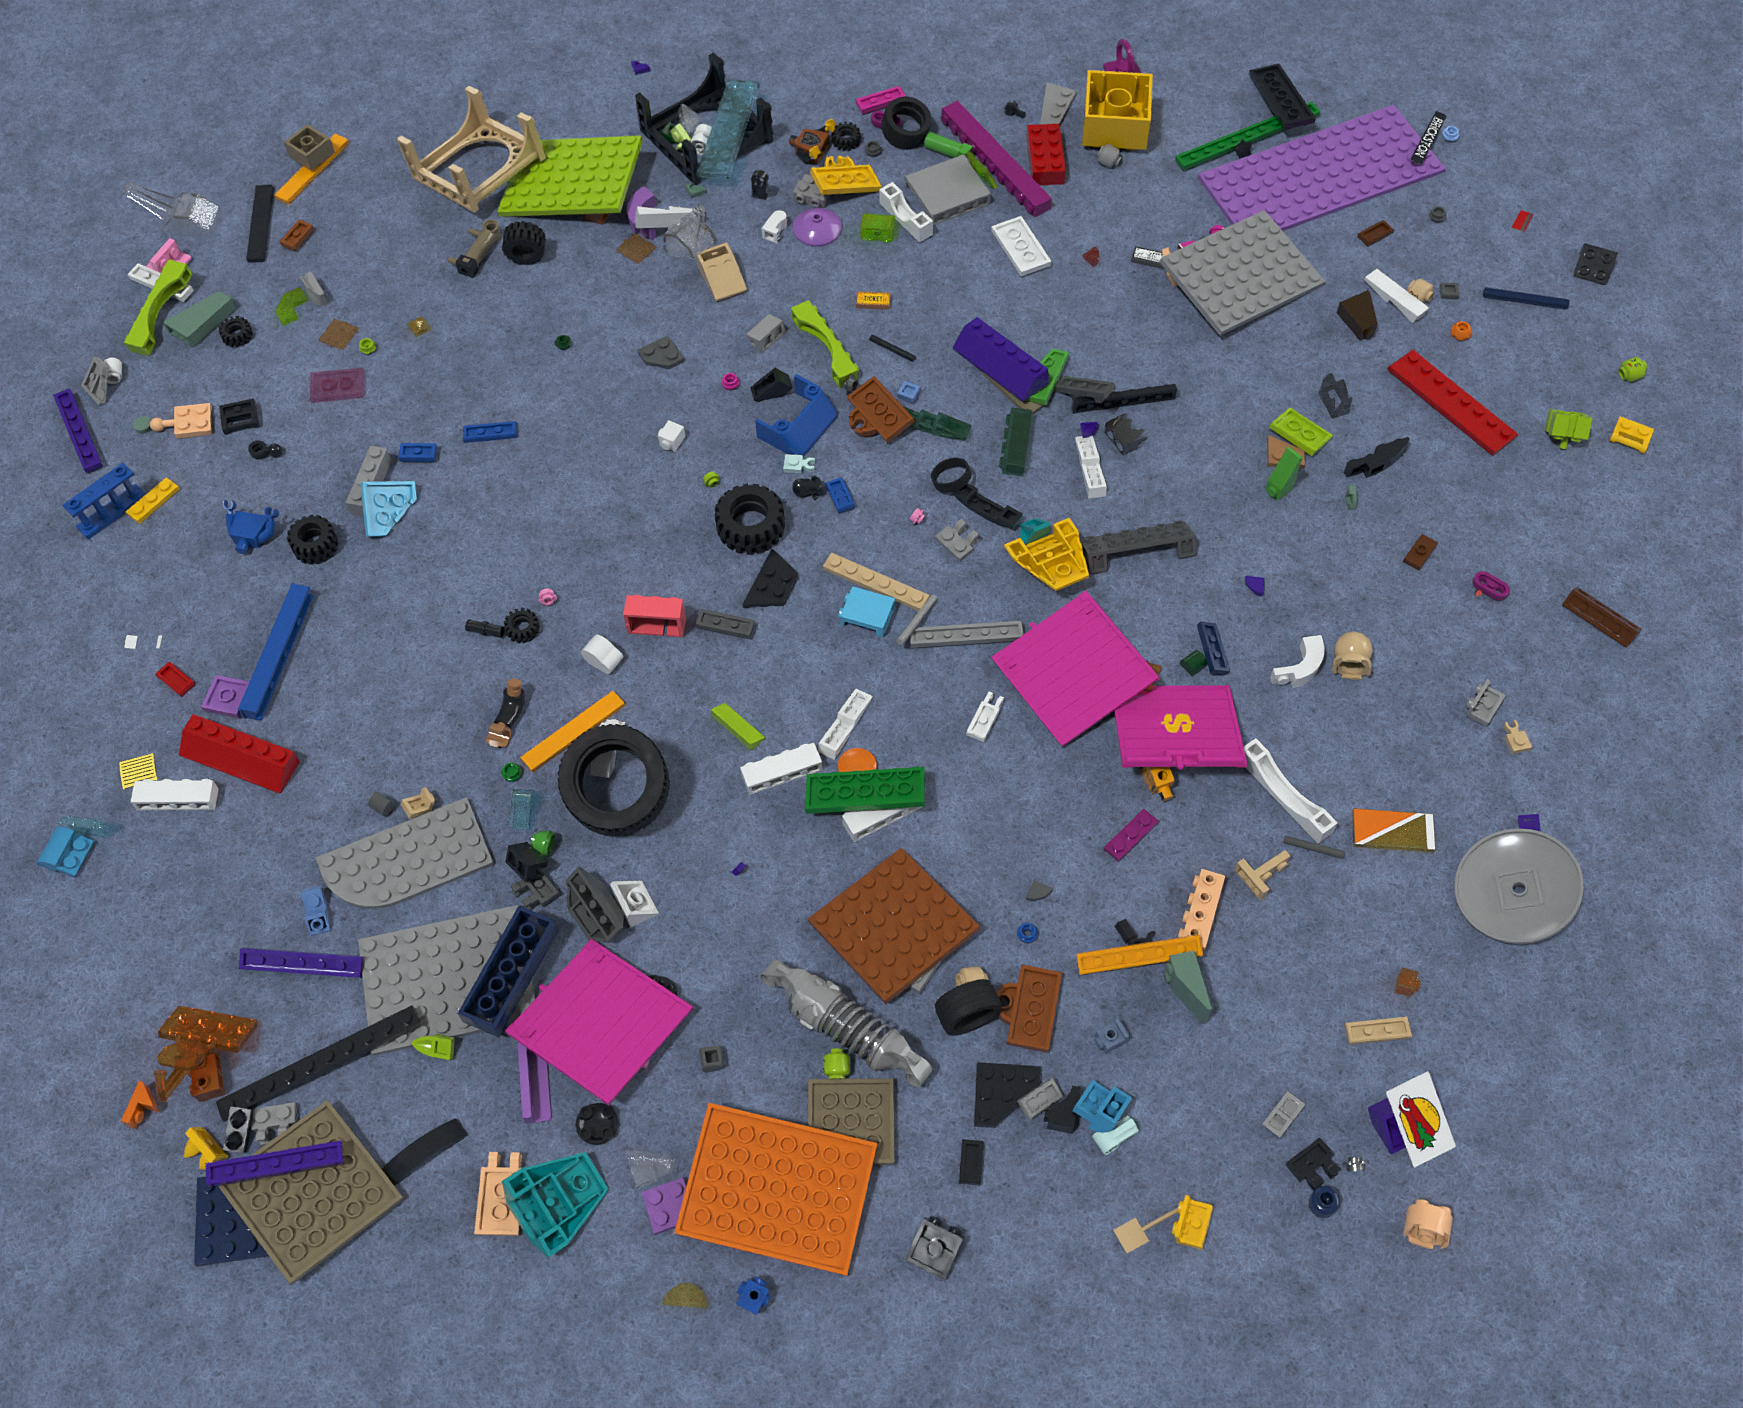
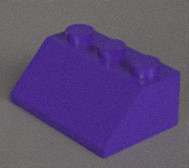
[1368,1091,1439,1154]

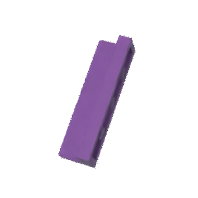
[518,1042,551,1124]

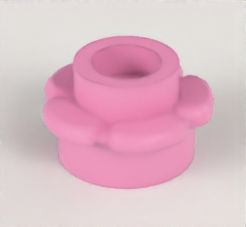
[909,508,925,524]
[538,588,557,606]

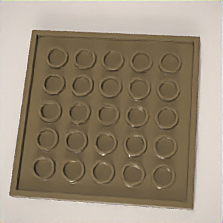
[218,1100,404,1286]

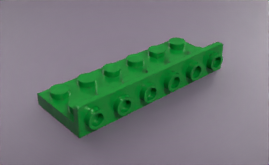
[805,767,926,814]

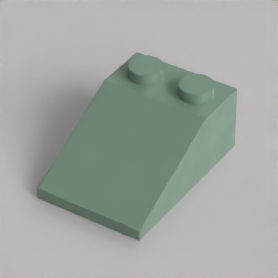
[1163,950,1212,1024]

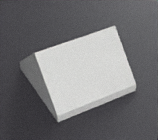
[610,881,659,928]

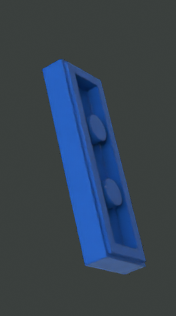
[463,421,517,443]

